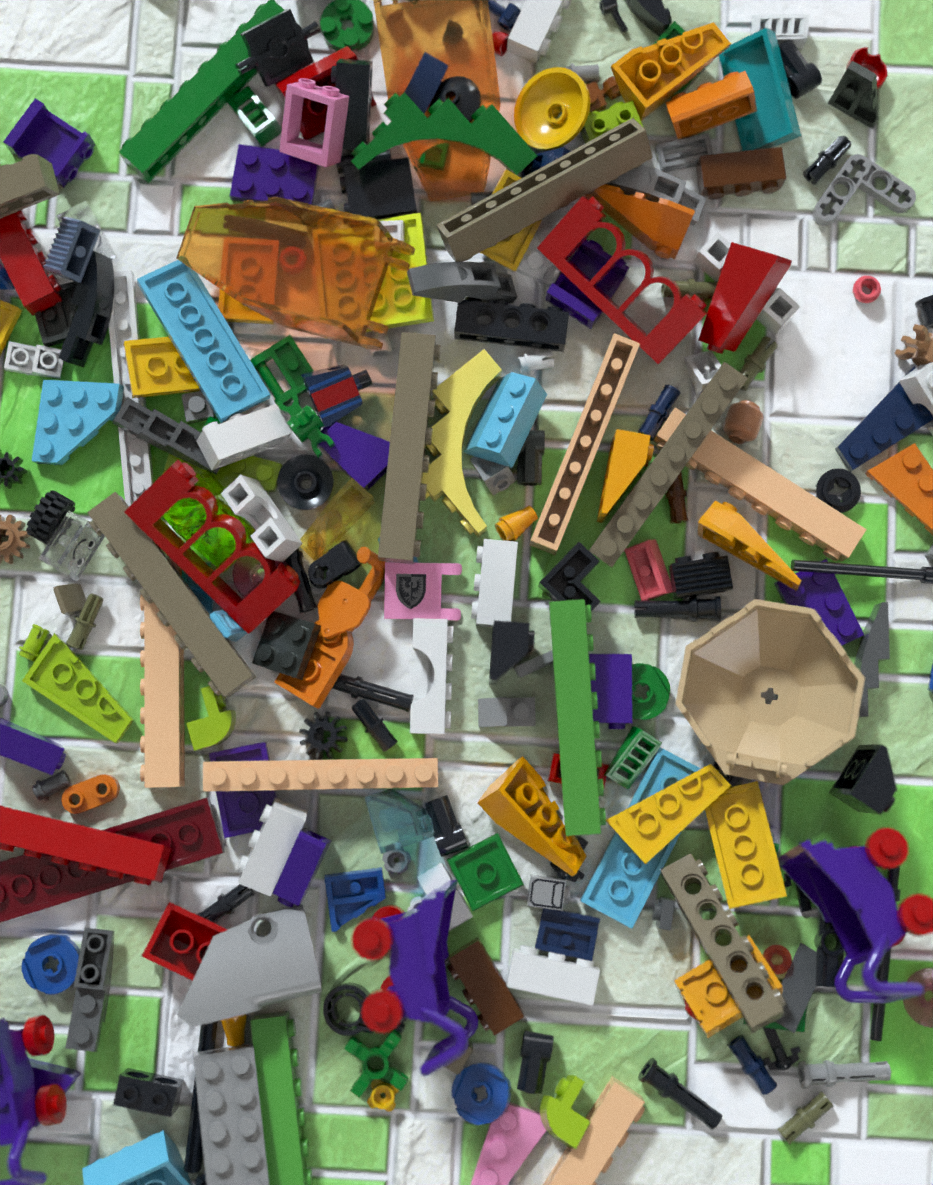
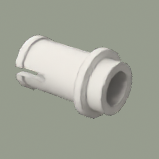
[518,349,554,375]

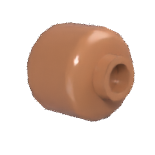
[723,400,764,444]

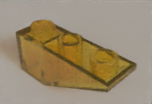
[300,478,375,561]

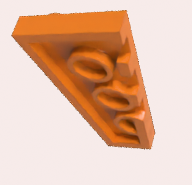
[865,443,933,535]

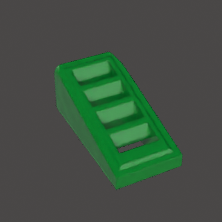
[226,86,282,147]
[604,726,662,790]

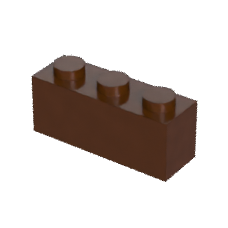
[696,147,786,200]
[447,937,524,1036]

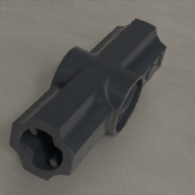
[814,910,844,988]

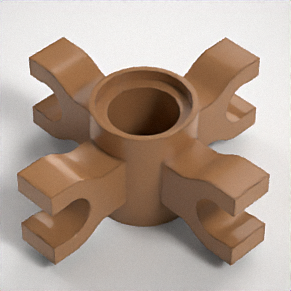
[894,324,933,366]

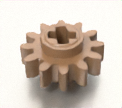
[0,514,30,564]

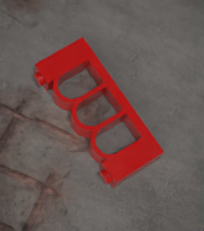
[537,196,707,364]
[124,460,301,634]

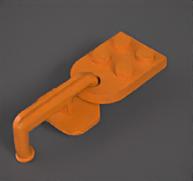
[274,547,385,709]

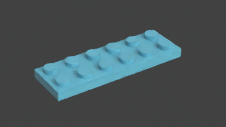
[137,256,271,423]
[580,747,701,929]

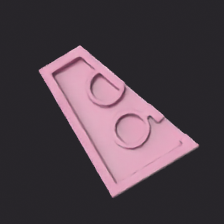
[470,1102,546,1185]

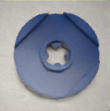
[21,934,80,995]
[451,1062,511,1125]

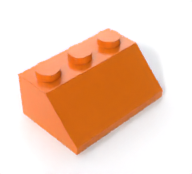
[666,71,757,139]

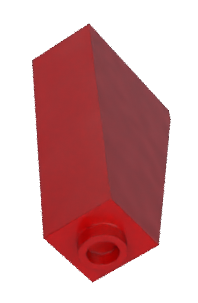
[698,242,792,354]

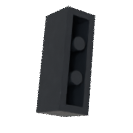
[331,59,373,151]

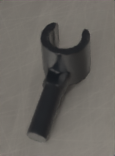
[599,0,628,33]

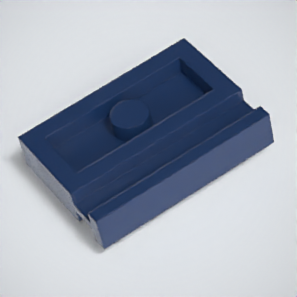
[535,908,600,961]

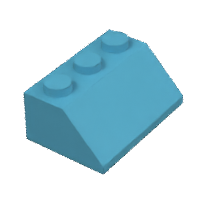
[464,372,547,468]
[82,1130,192,1185]

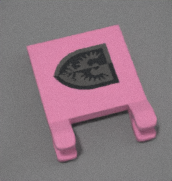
[384,562,462,620]

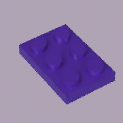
[230,144,319,210]
[774,559,864,646]
[209,742,277,838]

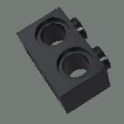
[113,1068,184,1117]

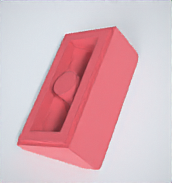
[624,539,673,601]

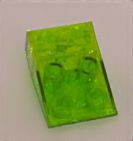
[163,472,256,573]

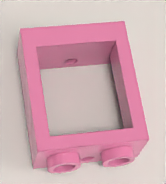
[279,78,349,167]

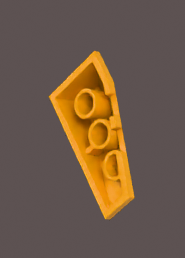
[611,22,731,120]
[698,500,801,591]
[477,756,587,876]

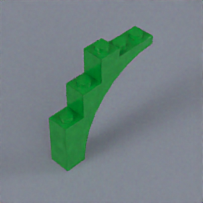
[351,92,537,175]

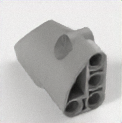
[177,905,322,1027]

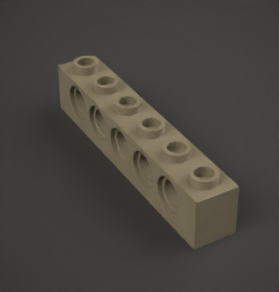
[660,853,786,1033]

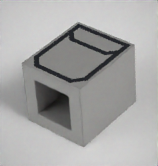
[527,874,570,911]

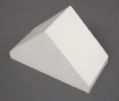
[685,350,721,399]

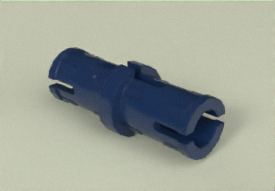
[638,384,681,441]
[727,1035,778,1095]

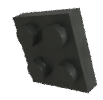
[252,611,321,680]

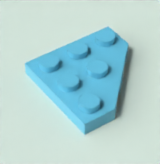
[32,380,124,465]

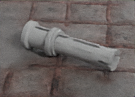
[798,1060,891,1089]

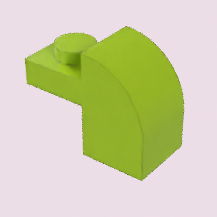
[186,686,236,751]
[540,1075,590,1149]

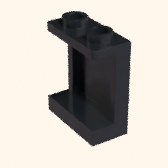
[339,157,417,224]

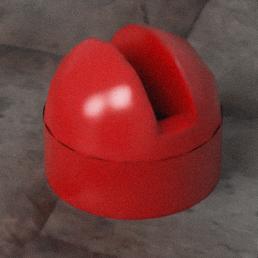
[488,31,509,56]

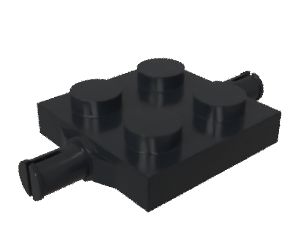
[235,9,321,87]

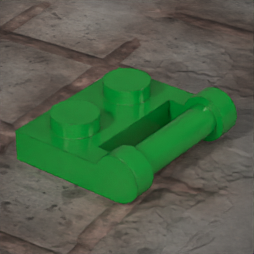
[250,335,314,406]

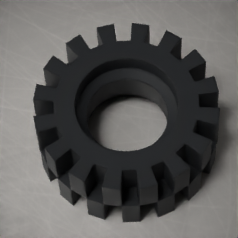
[26,490,75,546]

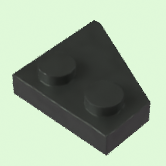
[828,61,879,129]

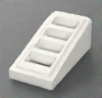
[750,13,810,49]

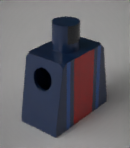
[301,364,373,428]

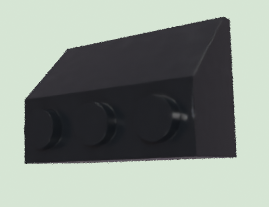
[489,620,535,684]
[829,744,897,815]

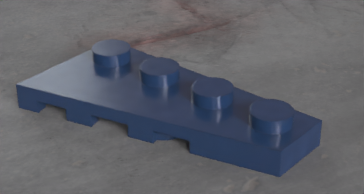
[835,366,933,472]

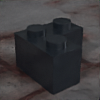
[538,542,601,612]

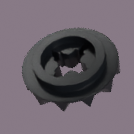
[815,468,861,513]

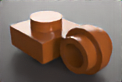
[586,76,621,113]

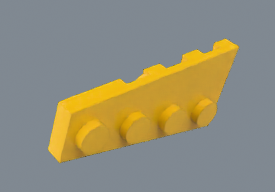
[606,764,731,864]

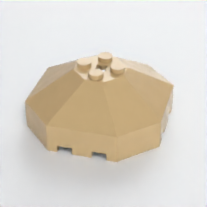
[675,599,865,786]

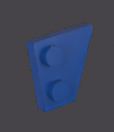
[324,867,386,932]

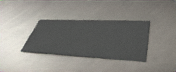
[775,943,816,1033]

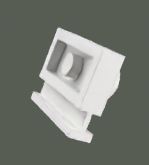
[517,221,561,287]

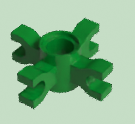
[276,390,335,458]
[344,1030,409,1098]

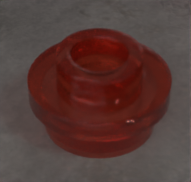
[763,945,792,975]

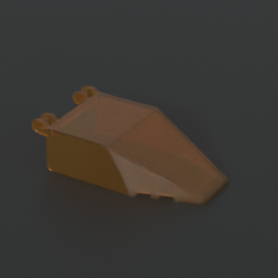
[374,0,501,201]
[176,197,415,350]

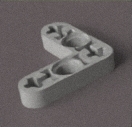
[812,154,916,226]

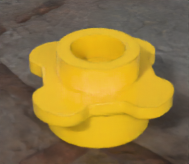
[367,1079,399,1112]

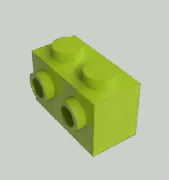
[580,101,644,144]

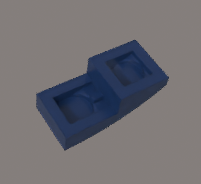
[405,52,449,114]

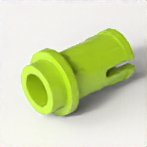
[19,624,50,662]

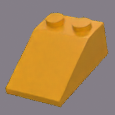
[596,429,654,523]

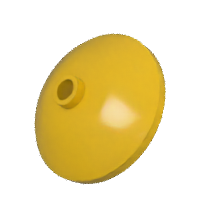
[514,67,590,151]

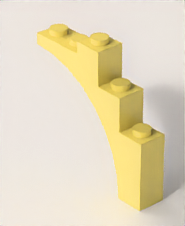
[422,349,502,537]

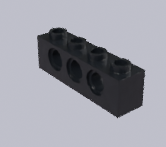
[454,297,569,352]

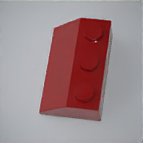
[275,46,377,140]
[142,902,228,981]

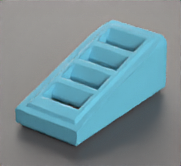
[209,610,248,642]

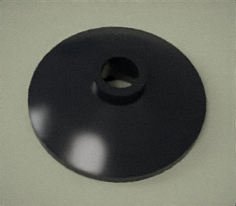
[428,76,481,122]
[277,454,334,510]

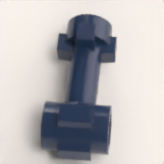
[471,0,521,32]

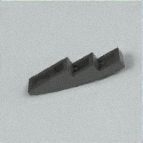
[113,397,220,475]
[854,602,890,717]

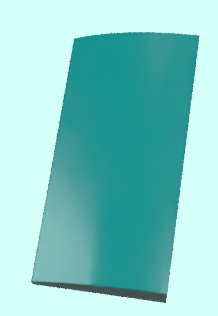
[719,27,802,151]

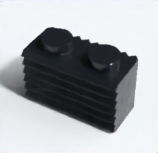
[668,552,733,600]

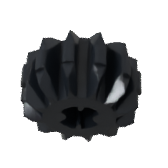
[299,711,348,760]

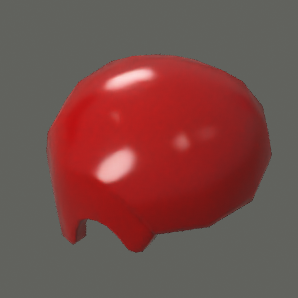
[846,47,888,90]

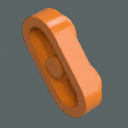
[62,774,120,814]

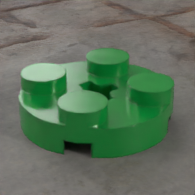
[320,0,374,51]
[632,663,670,720]

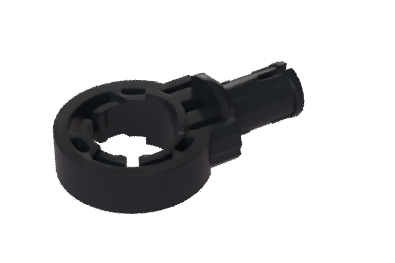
[323,983,407,1036]

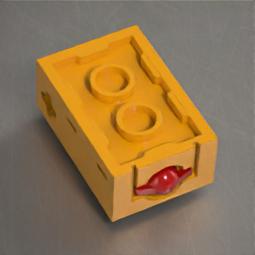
[674,935,783,1039]

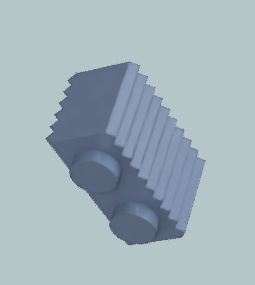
[43,216,101,283]

